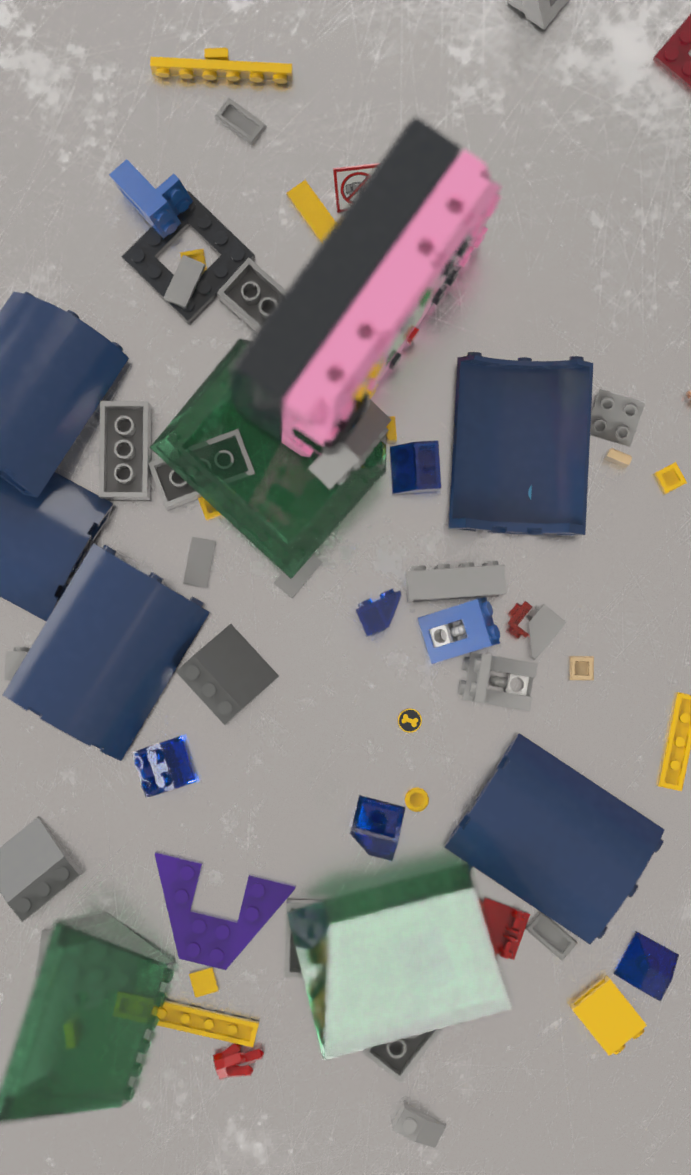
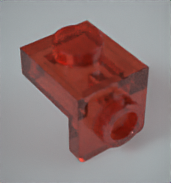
[506,601,533,639]

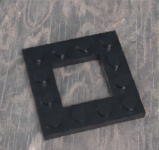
[121,191,255,323]

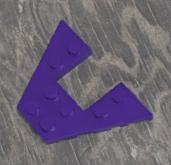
[155,852,296,970]

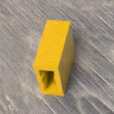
[569,975,647,1056]

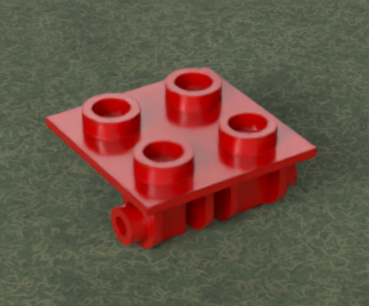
[469,897,530,960]

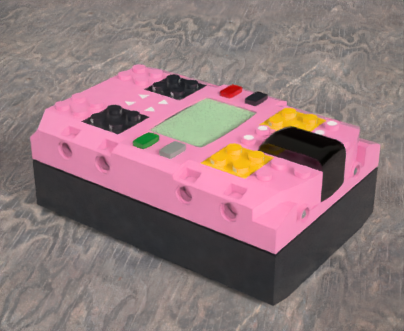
[229,116,502,457]

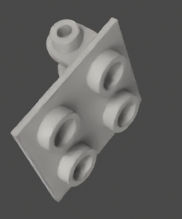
[590,388,646,446]

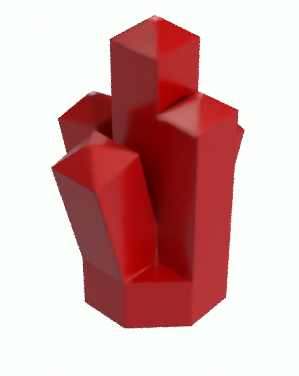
[213,1043,264,1080]

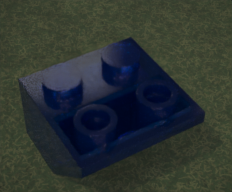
[390,440,441,494]
[355,589,402,638]
[131,736,196,798]

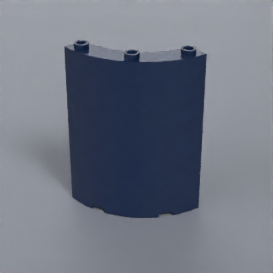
[0,291,129,498]
[449,352,593,536]
[0,471,113,622]
[3,543,210,761]
[444,733,665,944]

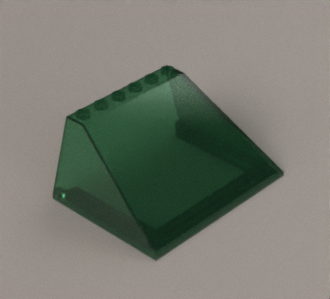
[150,338,386,579]
[287,863,512,1060]
[0,910,174,1123]

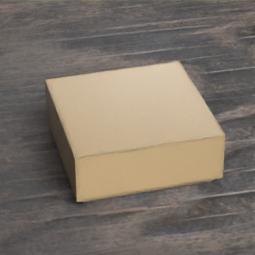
[604,448,632,468]
[569,656,594,680]

